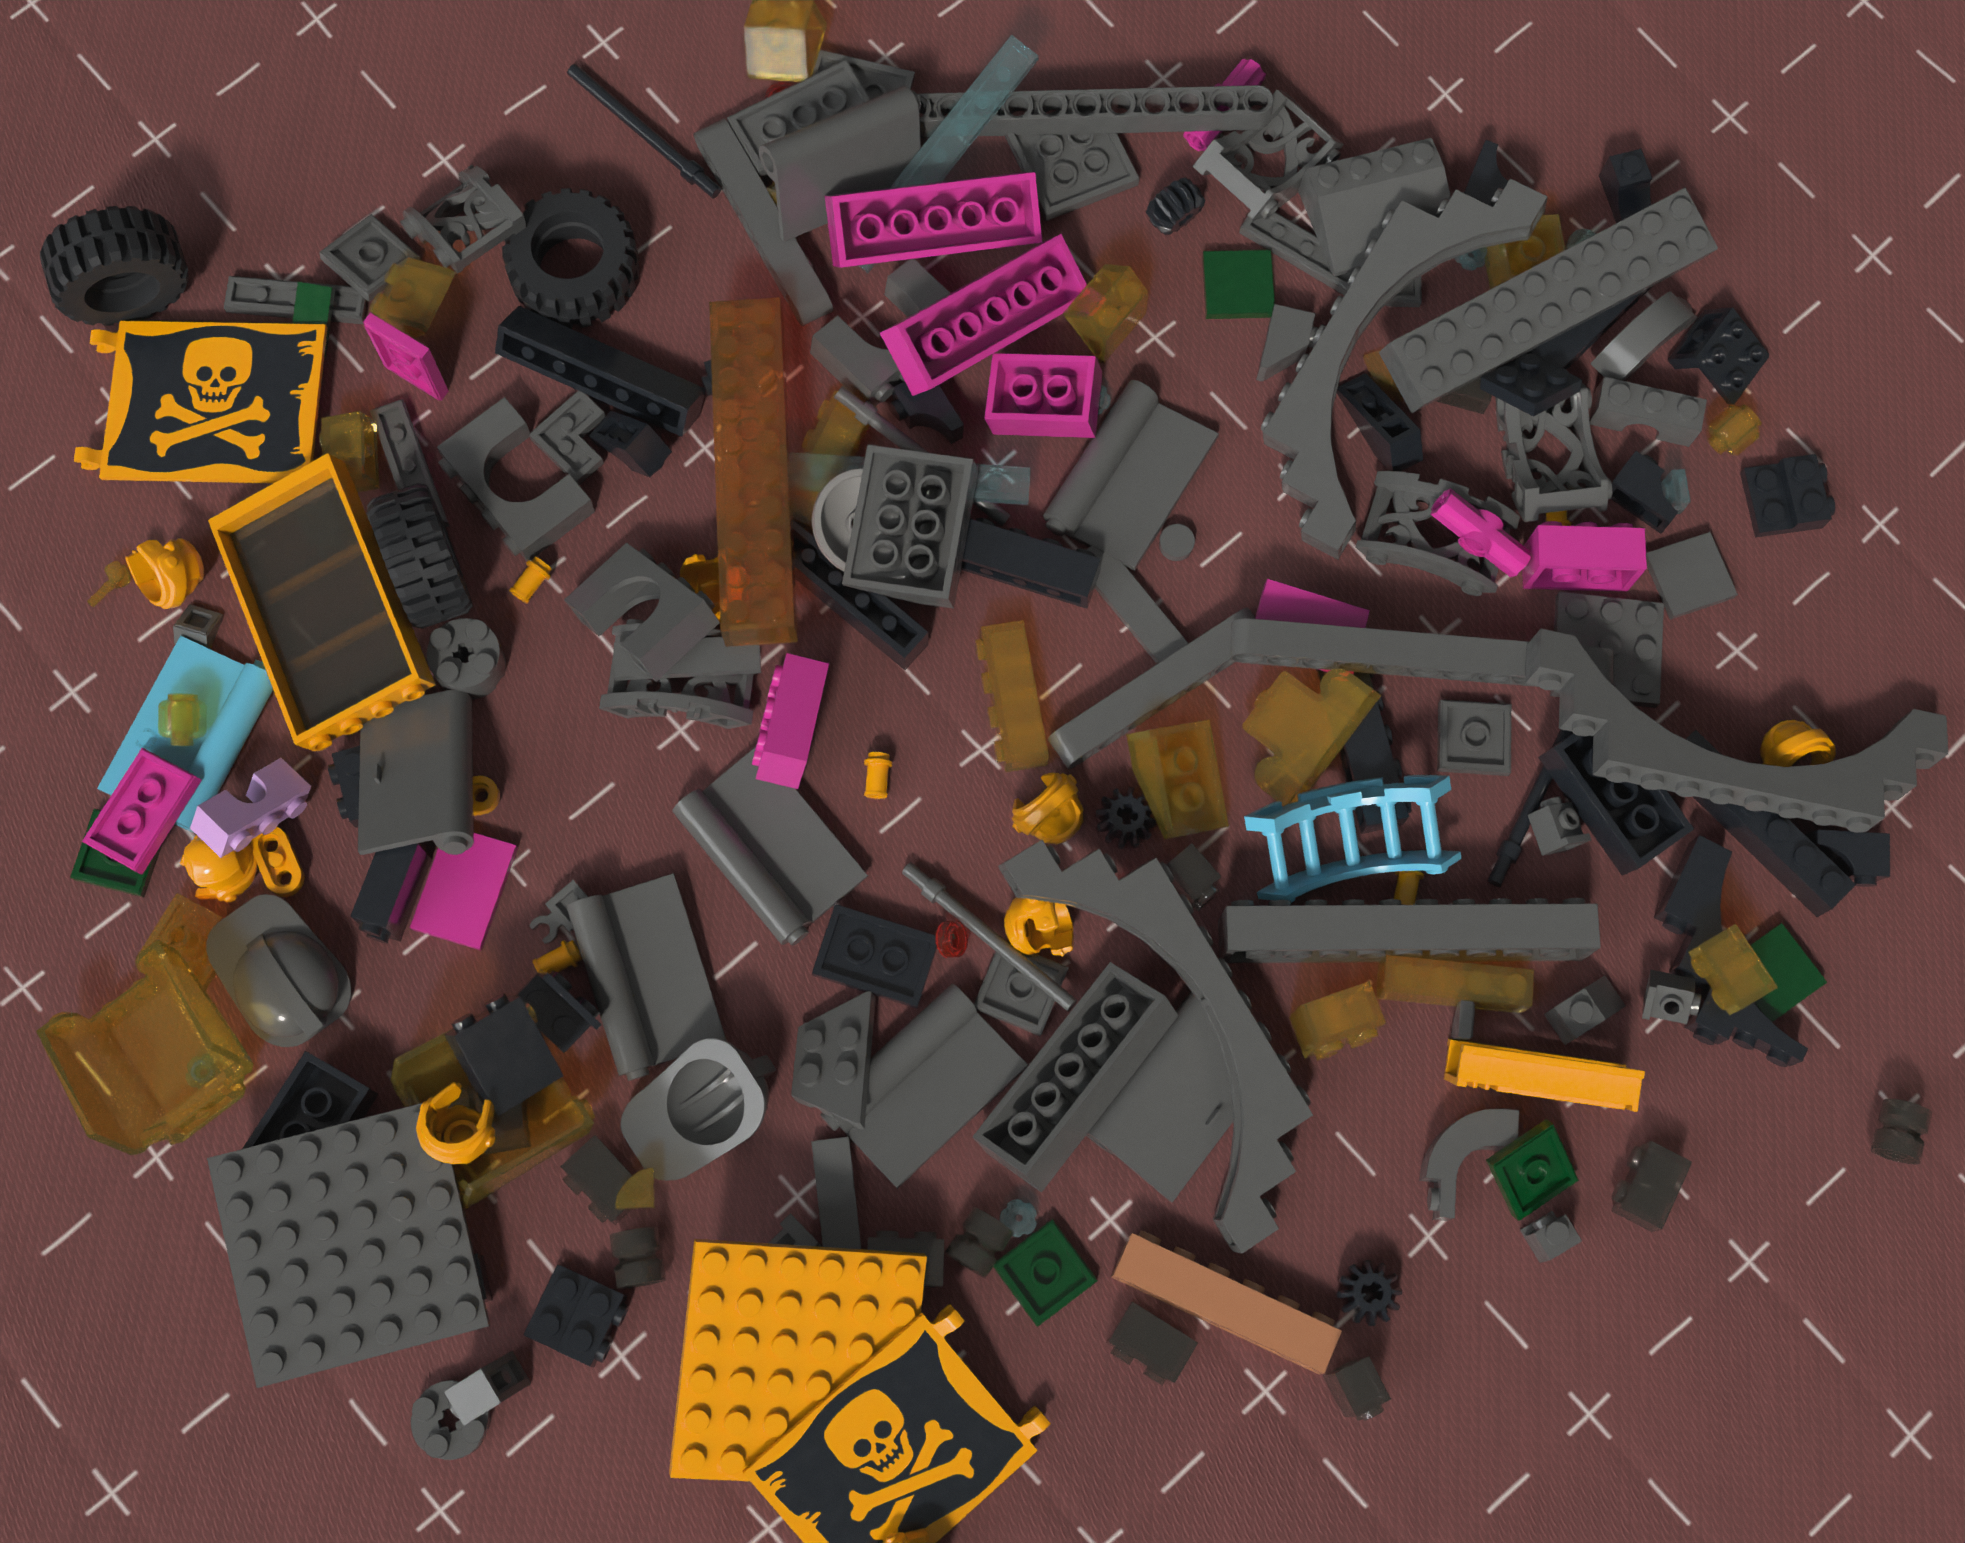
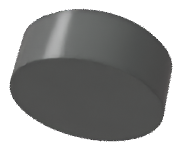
[1159,524,1195,561]

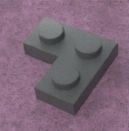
[528,391,605,485]

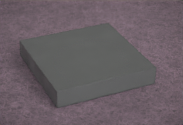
[320,214,420,302]
[1646,532,1738,620]
[1437,700,1512,776]
[974,943,1069,1037]

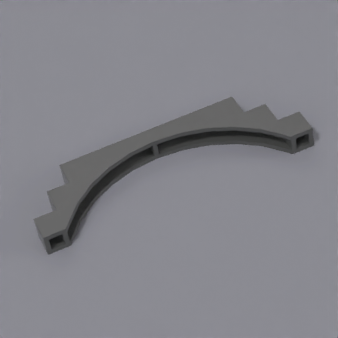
[1261,179,1548,560]
[1525,629,1948,833]
[998,840,1313,1253]

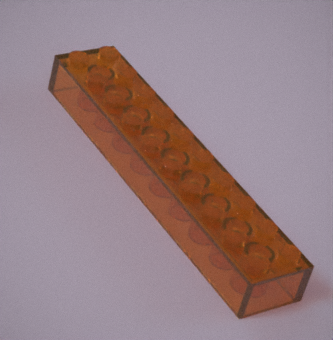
[709,297,798,647]

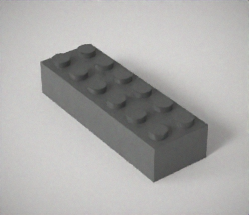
[972,962,1178,1193]

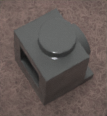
[1528,797,1592,856]
[1642,970,1701,1024]
[1520,1211,1582,1263]

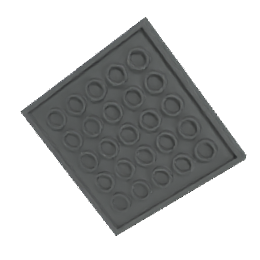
[207,1103,490,1388]

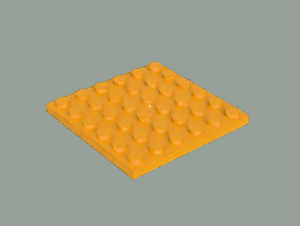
[669,1239,927,1481]

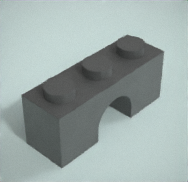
[1589,377,1707,447]

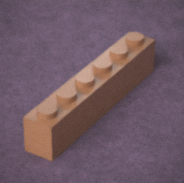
[1111,1231,1342,1375]

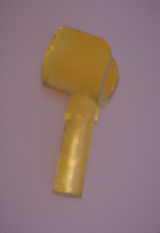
[87,561,131,607]

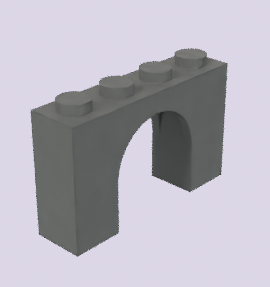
[810,259,950,405]
[437,397,595,561]
[564,543,720,682]

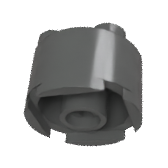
[427,618,506,700]

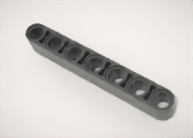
[693,118,833,326]
[1047,607,1255,769]

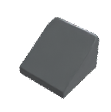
[173,604,223,649]

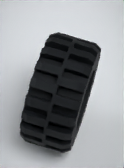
[502,188,640,328]
[40,206,189,326]
[367,483,473,629]

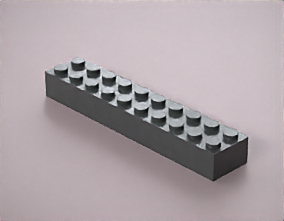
[1379,188,1718,413]
[1218,898,1601,963]

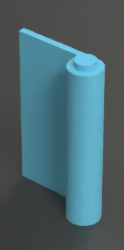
[97,635,273,833]

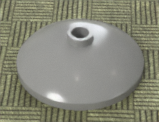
[812,469,863,571]

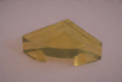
[615,1168,655,1209]

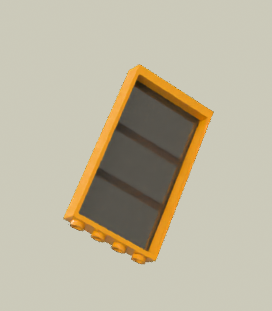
[208,453,436,751]

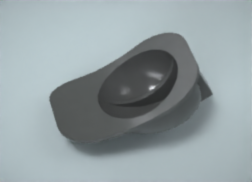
[206,894,351,1047]
[621,1038,777,1181]

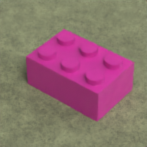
[985,353,1103,438]
[1522,521,1647,592]
[751,653,829,789]

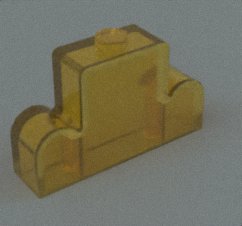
[1242,669,1381,806]

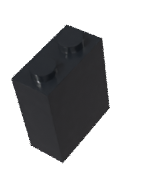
[350,843,432,944]
[444,993,564,1116]

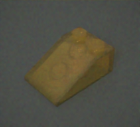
[1126,719,1229,839]

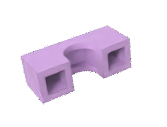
[190,758,311,858]

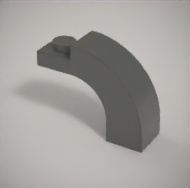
[1591,291,1698,381]
[1419,1109,1519,1221]

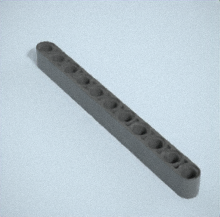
[917,85,1274,138]
[1231,619,1615,687]

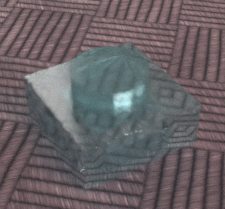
[1661,469,1691,514]

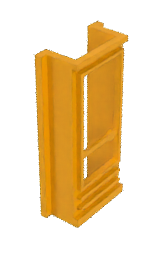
[1444,1039,1645,1112]

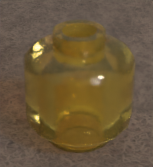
[1707,404,1762,456]
[158,693,207,746]

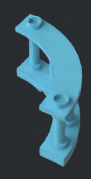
[1244,775,1461,903]

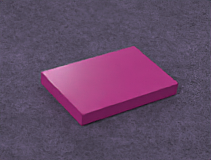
[363,312,449,401]
[1255,579,1370,679]
[82,748,202,875]
[410,833,518,951]

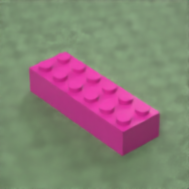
[825,172,1042,268]
[880,234,1093,396]

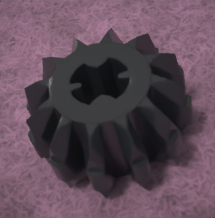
[1146,177,1206,235]
[1095,787,1157,849]
[1336,1260,1402,1326]

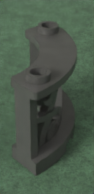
[1193,89,1344,220]
[400,164,527,274]
[1496,383,1612,522]
[1355,471,1520,596]
[599,619,761,729]

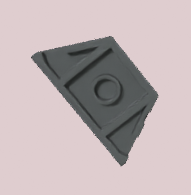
[791,991,876,1129]

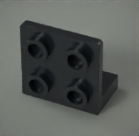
[1668,307,1769,404]
[515,969,602,1053]

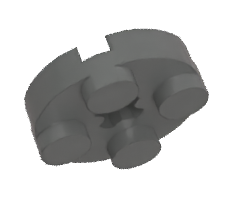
[411,1380,491,1460]

